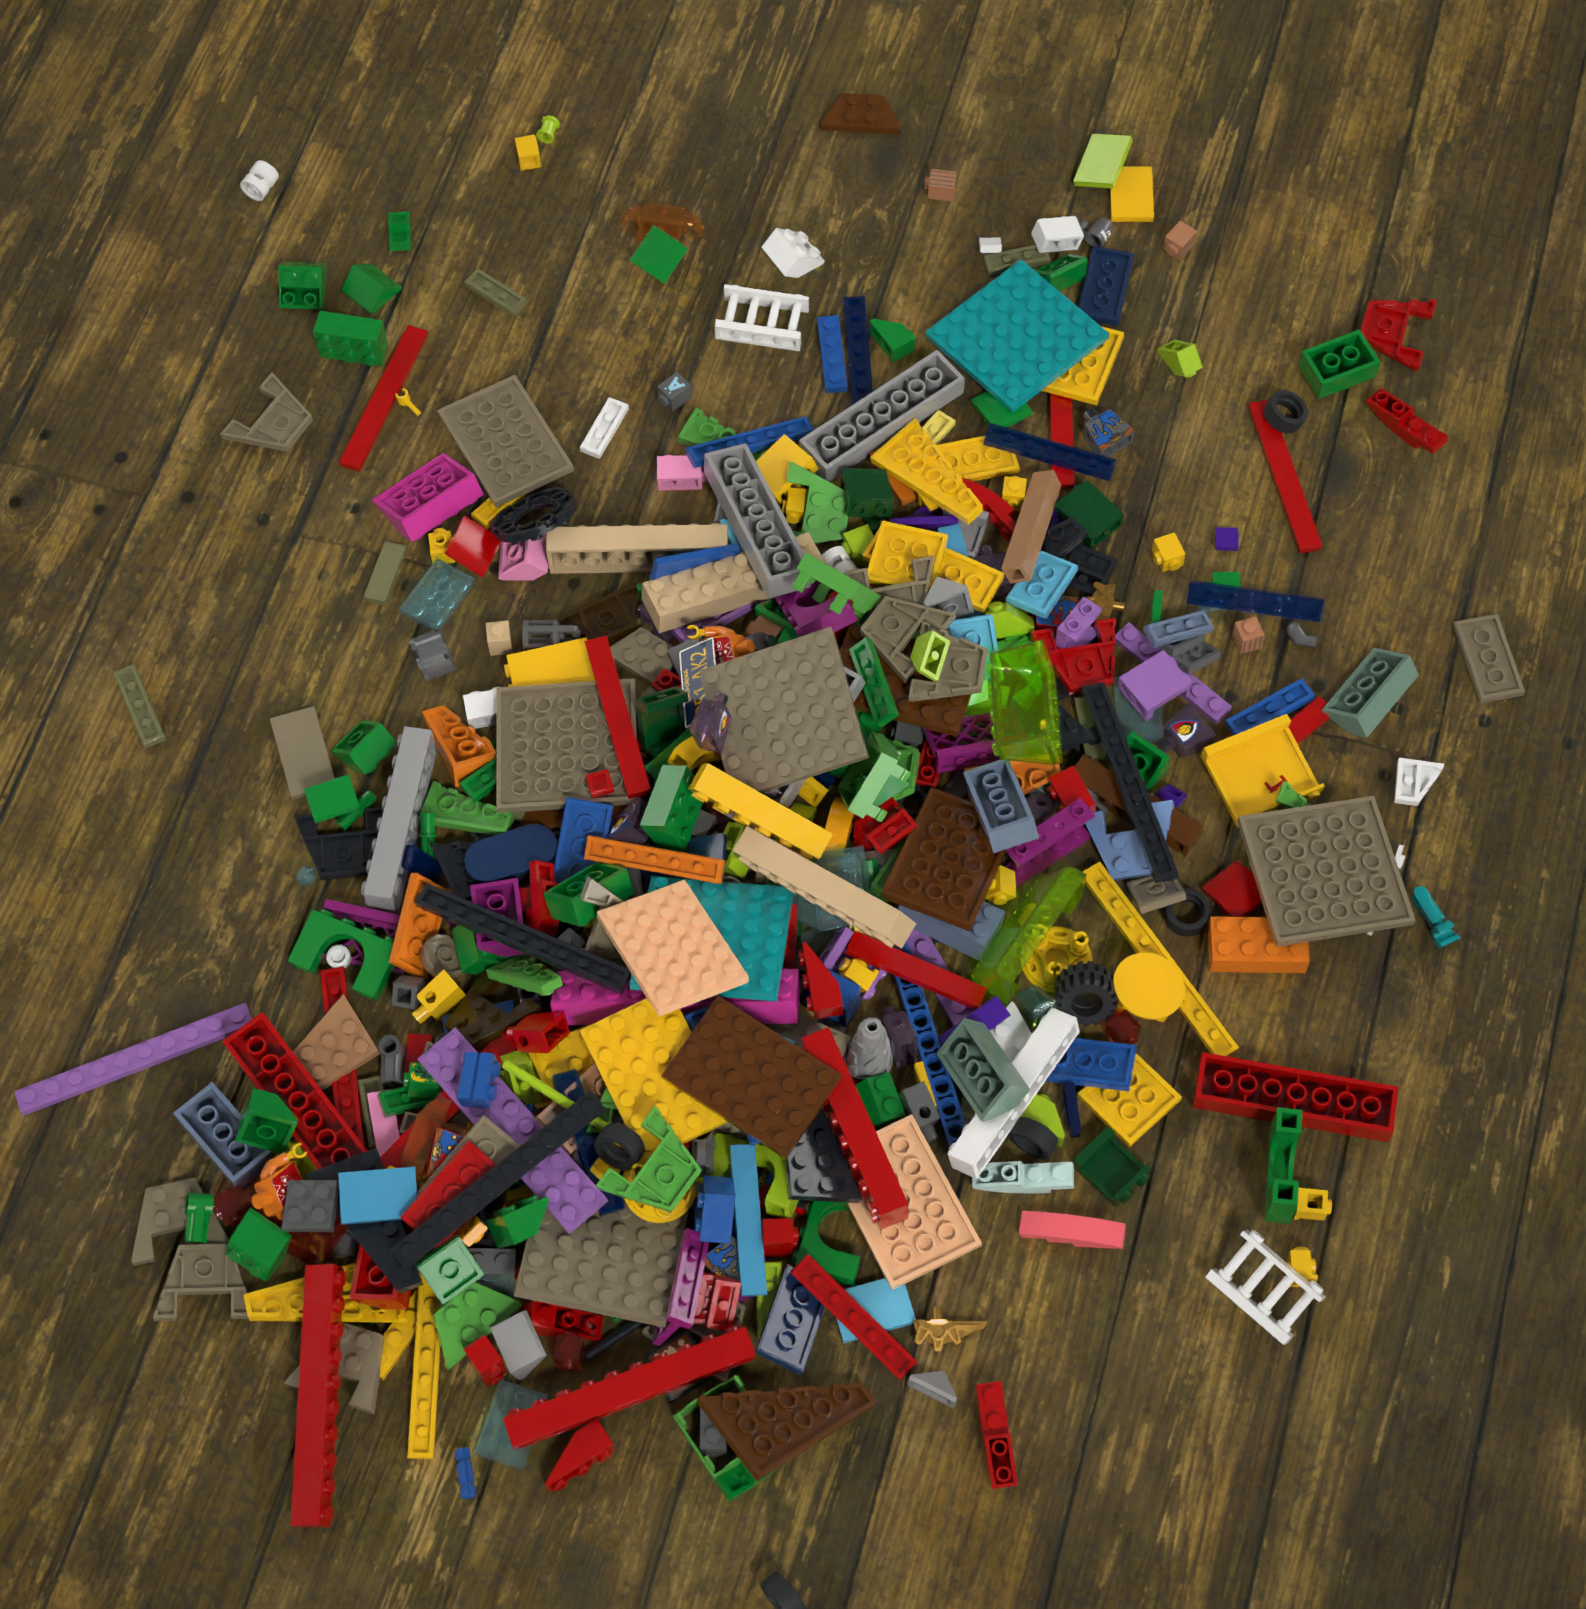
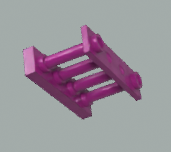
[1004,798,1095,889]

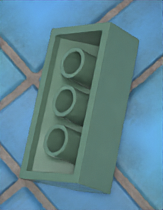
[1322,648,1419,738]
[936,1018,1030,1122]

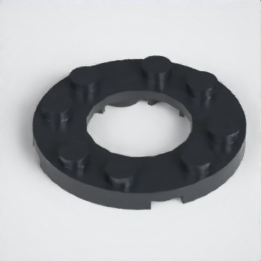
[491,487,577,545]

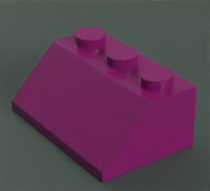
[470,878,525,957]

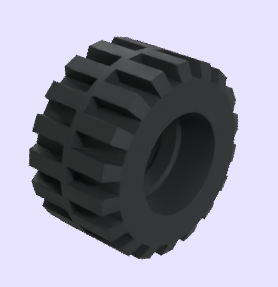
[1055,961,1117,1027]

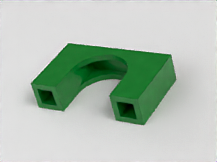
[288,909,395,1002]
[1264,1107,1303,1224]
[792,1201,860,1287]

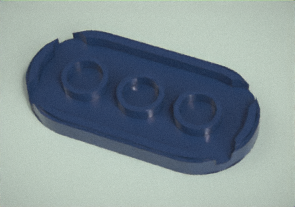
[465,824,557,884]

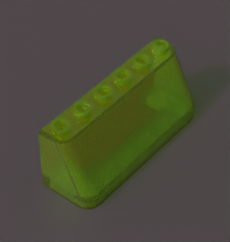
[987,640,1063,765]
[971,867,1087,1008]

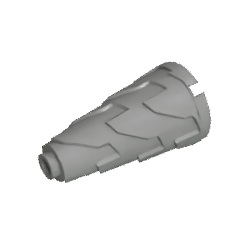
[844,1017,893,1082]

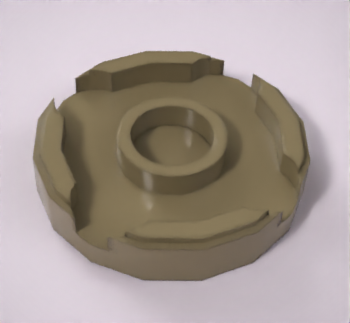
[420,934,462,979]

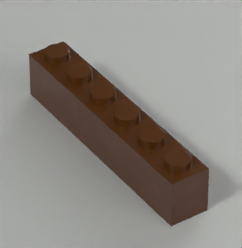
[1075,755,1203,856]

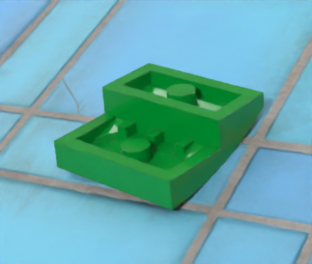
[630,225,688,284]
[971,391,1033,433]

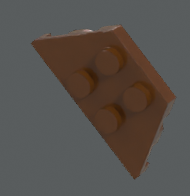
[821,93,900,135]

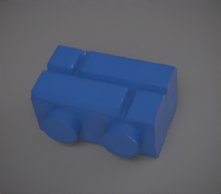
[457,1052,501,1109]

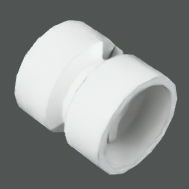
[240,160,279,201]
[822,546,857,574]

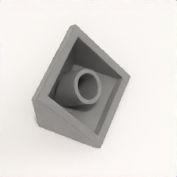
[923,576,974,620]
[490,1311,547,1380]

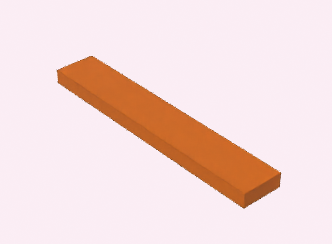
[584,836,725,884]

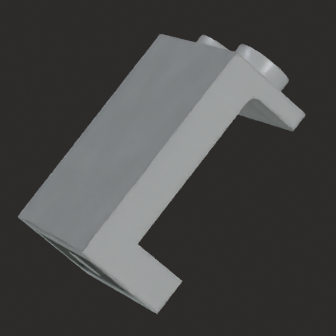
[943,509,989,560]

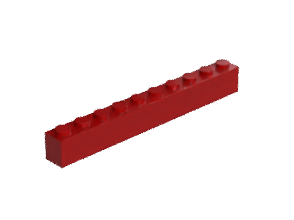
[291,1264,346,1528]
[503,1325,756,1451]

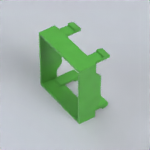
[792,553,881,625]
[837,731,912,822]
[673,1375,746,1482]

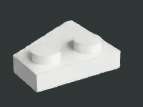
[1394,758,1444,806]

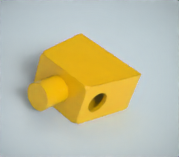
[411,970,466,1024]

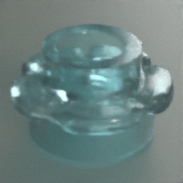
[295,865,317,887]

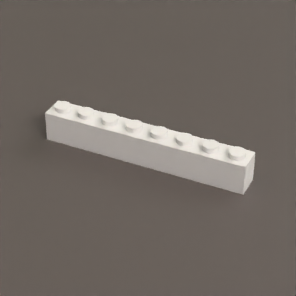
[948,1007,1080,1179]

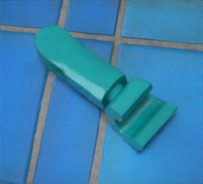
[1412,886,1461,948]

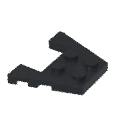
[1021,677,1100,753]
[295,807,384,881]

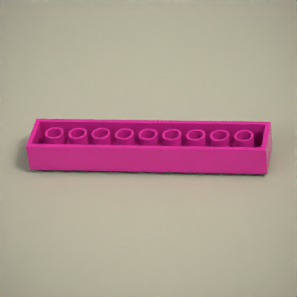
[551,969,800,1025]

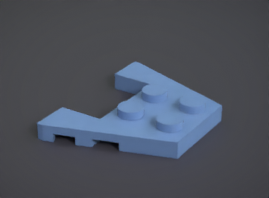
[1085,800,1174,881]

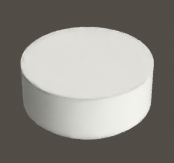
[326,945,352,968]

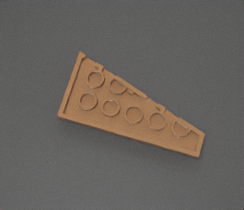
[241,994,380,1112]

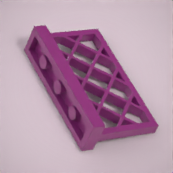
[922,709,1028,773]
[322,899,406,976]
[652,1228,709,1346]

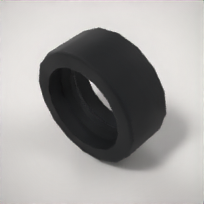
[1264,390,1308,434]
[1164,889,1211,937]
[1009,1117,1058,1159]
[594,1123,645,1171]
[760,1571,807,1609]

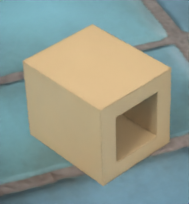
[486,620,513,656]

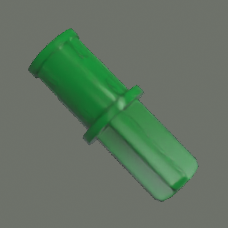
[335,790,377,831]
[418,813,437,859]

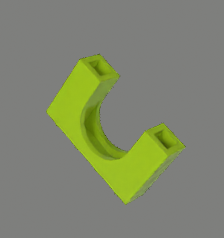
[695,1133,799,1218]

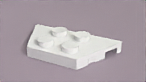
[990,1002,1031,1063]

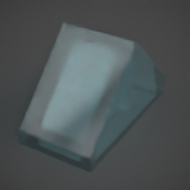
[1016,985,1056,1027]

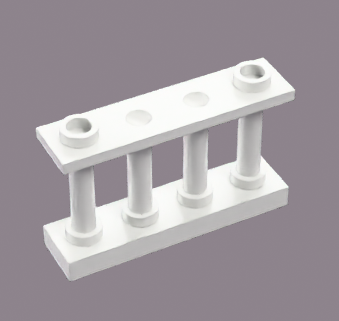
[715,284,809,351]
[1206,1230,1326,1345]

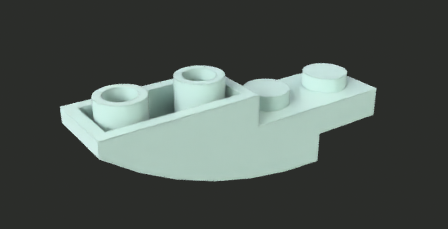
[972,1161,1074,1193]

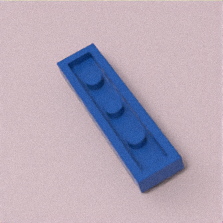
[817,315,847,393]
[1225,678,1315,735]

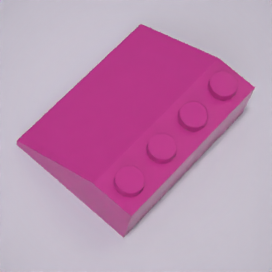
[372,453,484,542]

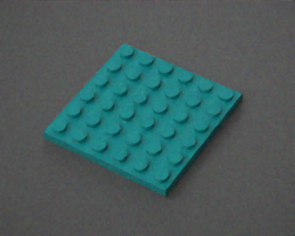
[925,259,1109,413]
[630,876,794,1002]

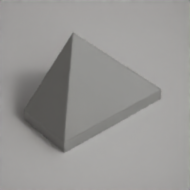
[908,1371,957,1409]

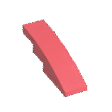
[1019,1211,1126,1249]

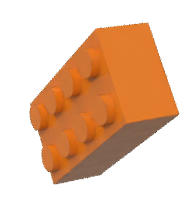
[1207,917,1310,973]

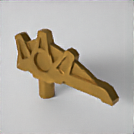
[1086,582,1125,623]
[913,1306,987,1351]

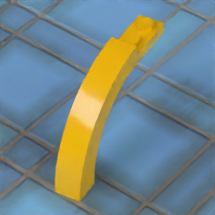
[667,730,829,808]

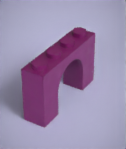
[775,580,858,637]

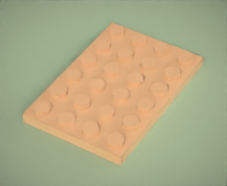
[597,880,749,1017]
[844,1114,982,1290]

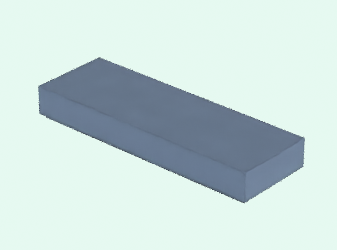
[1143,610,1214,648]

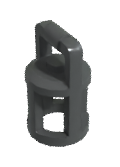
[522,620,581,651]

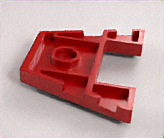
[1361,299,1437,372]
[1030,618,1116,693]

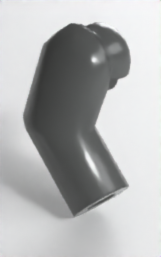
[1287,621,1317,647]

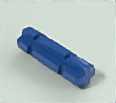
[455,1448,476,1499]

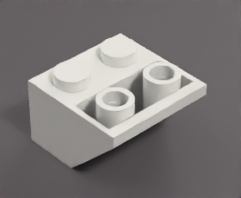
[762,228,825,278]

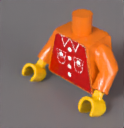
[687,625,755,665]
[252,1143,307,1221]

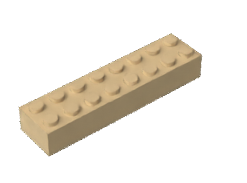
[546,523,729,574]
[642,532,826,633]
[732,826,916,949]

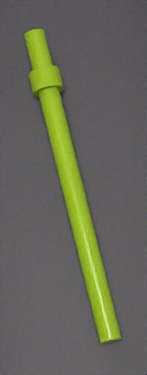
[502,1059,611,1131]

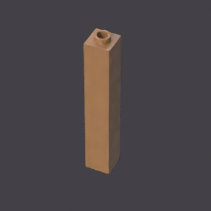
[1002,470,1062,584]

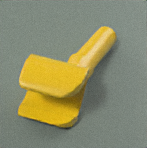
[395,388,421,416]

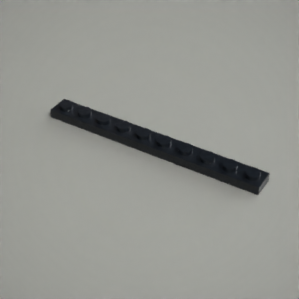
[1081,682,1179,883]
[415,883,632,995]
[390,1090,606,1270]

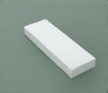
[580,397,629,459]

